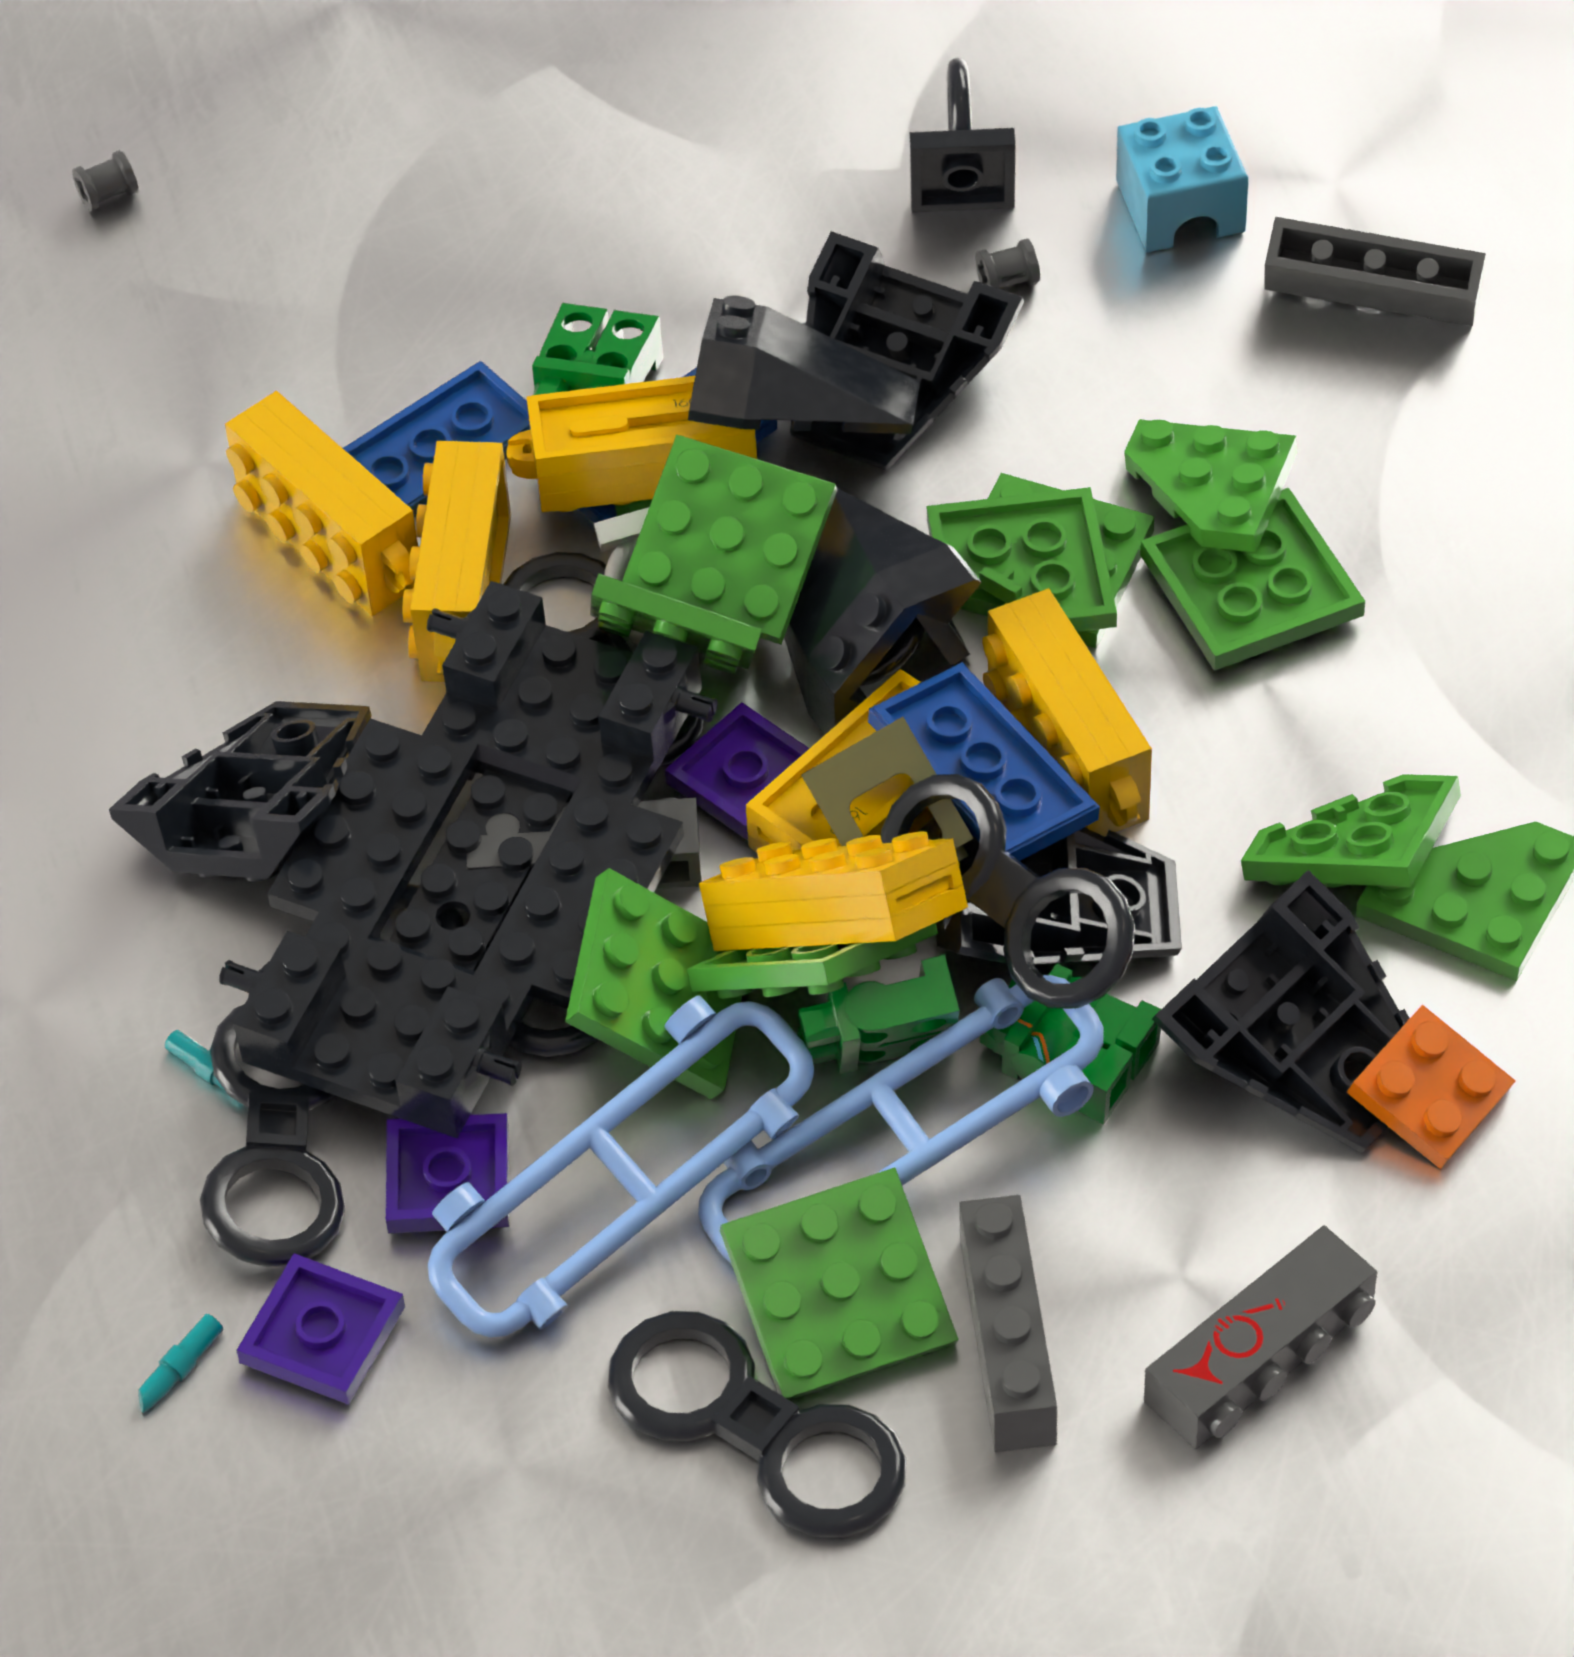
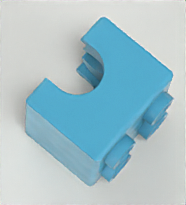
[1116,106,1249,253]

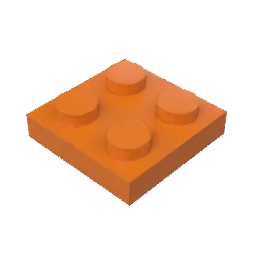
[1347,1004,1516,1170]

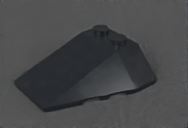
[790,231,1024,470]
[688,296,920,434]
[784,488,982,735]
[109,701,372,882]
[936,827,1182,964]
[1152,870,1410,1153]

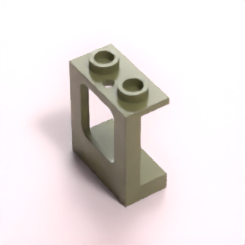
[801,717,974,863]

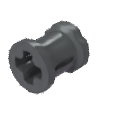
[72,150,139,212]
[975,238,1040,289]

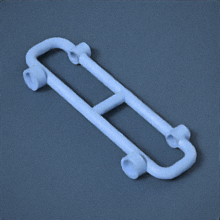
[698,975,1104,1263]
[428,995,814,1338]

